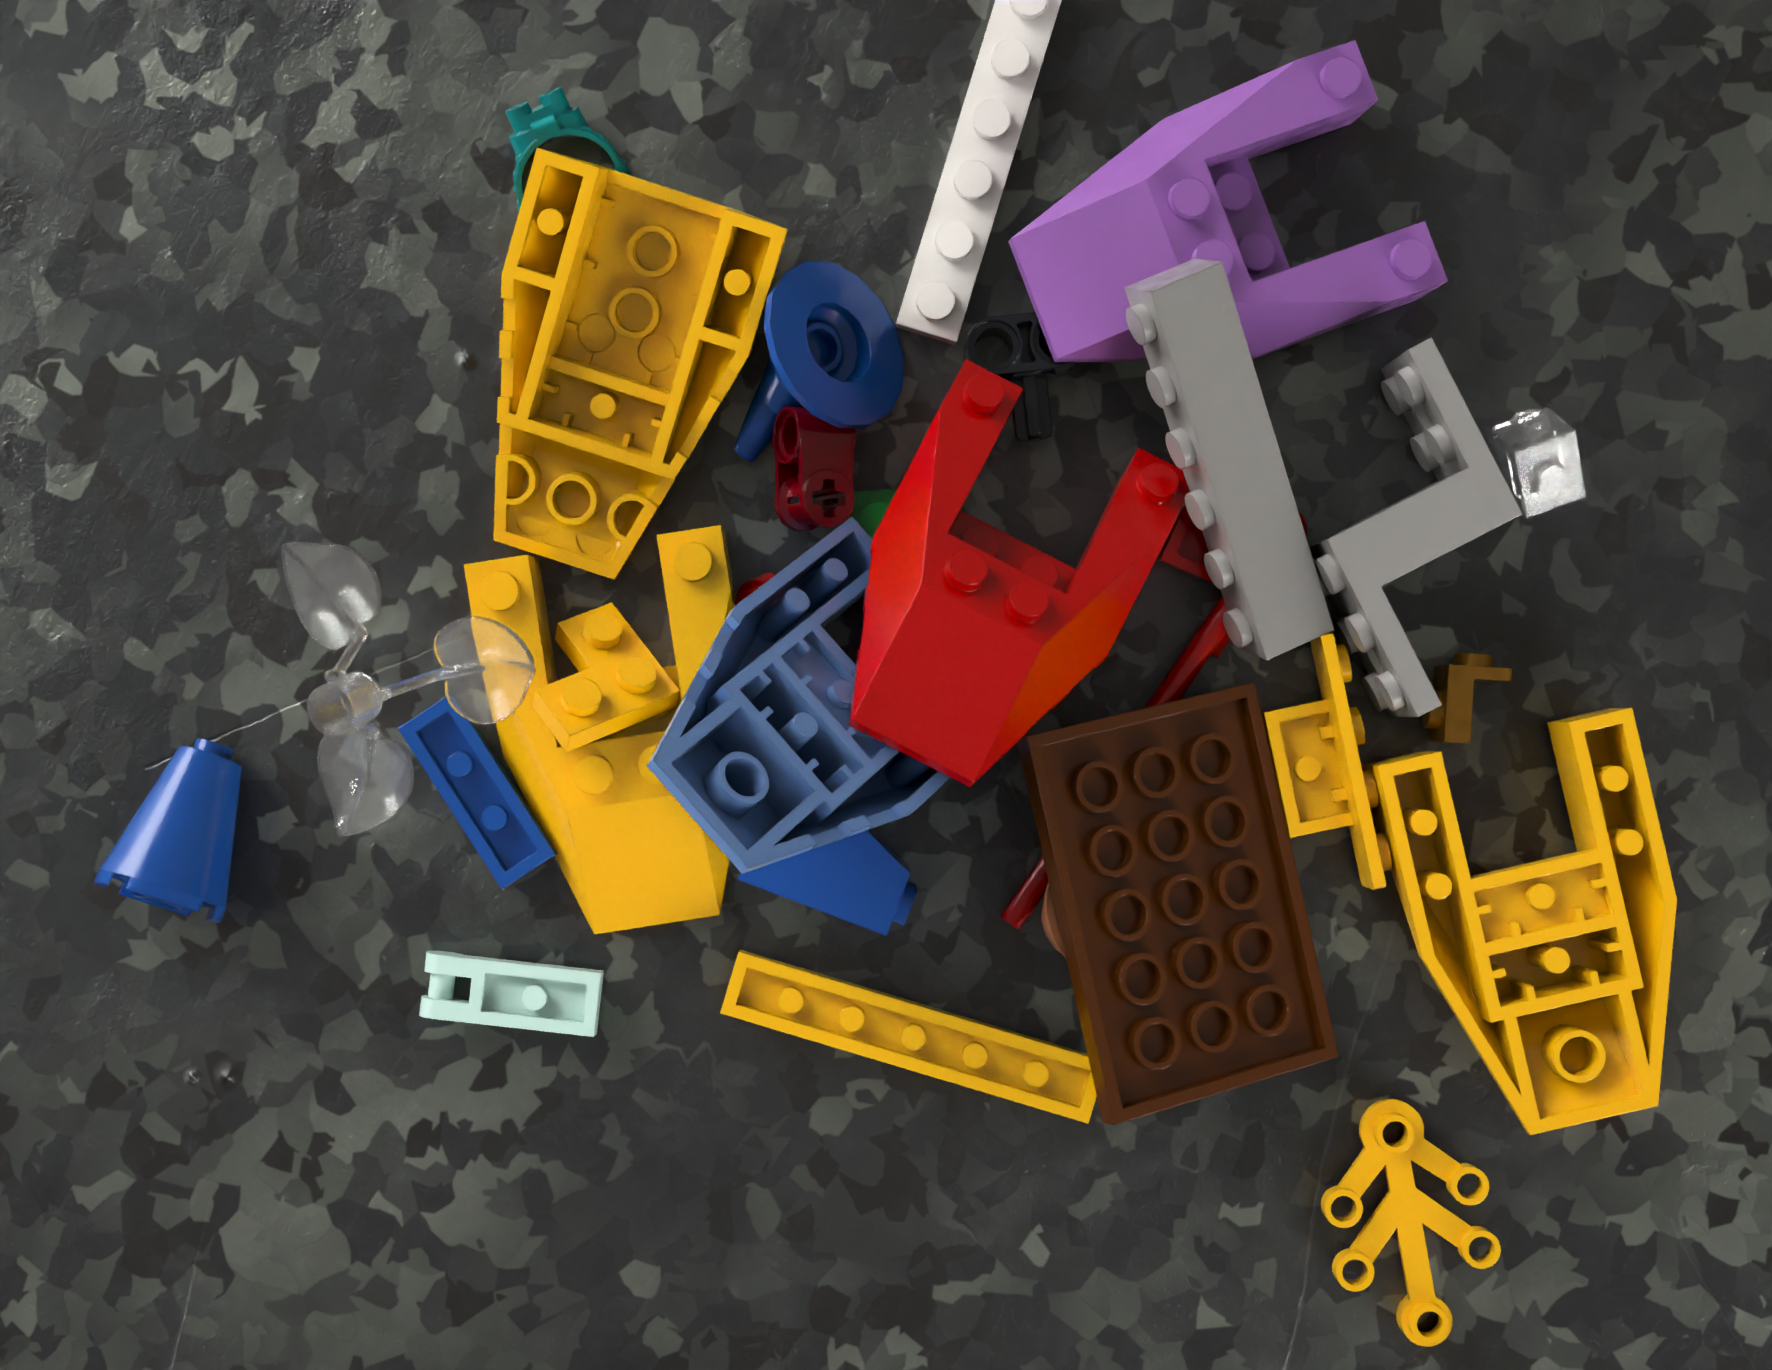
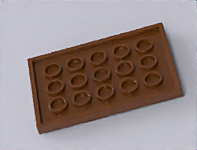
[1017,682,1339,1125]

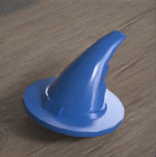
[733,261,904,462]

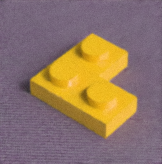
[532,602,680,752]

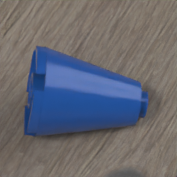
[94,738,242,923]

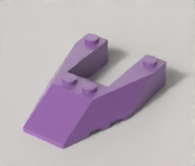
[1008,40,1448,362]

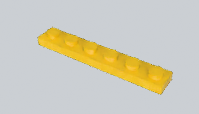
[720,949,1097,1124]

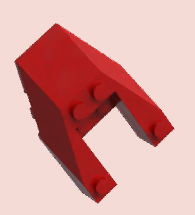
[849,359,1189,787]

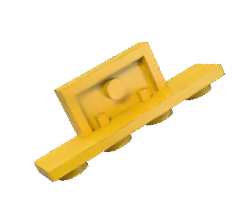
[1262,633,1392,890]

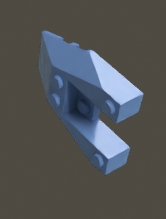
[647,517,951,874]

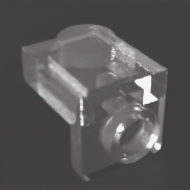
[1492,408,1586,518]

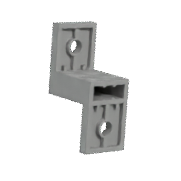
[1309,337,1522,717]

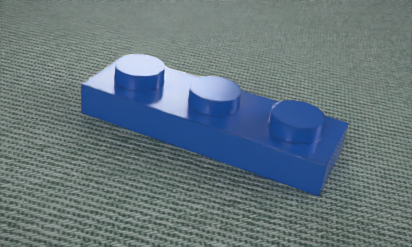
[398,693,558,889]

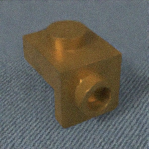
[1422,653,1512,743]

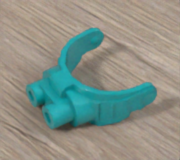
[505,87,631,211]

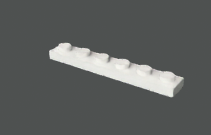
[896,0,1062,346]

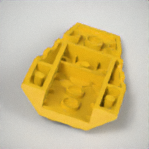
[493,148,788,580]

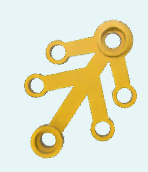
[1321,1099,1501,1347]

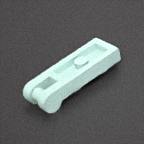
[419,951,604,1037]

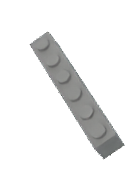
[1125,259,1334,661]

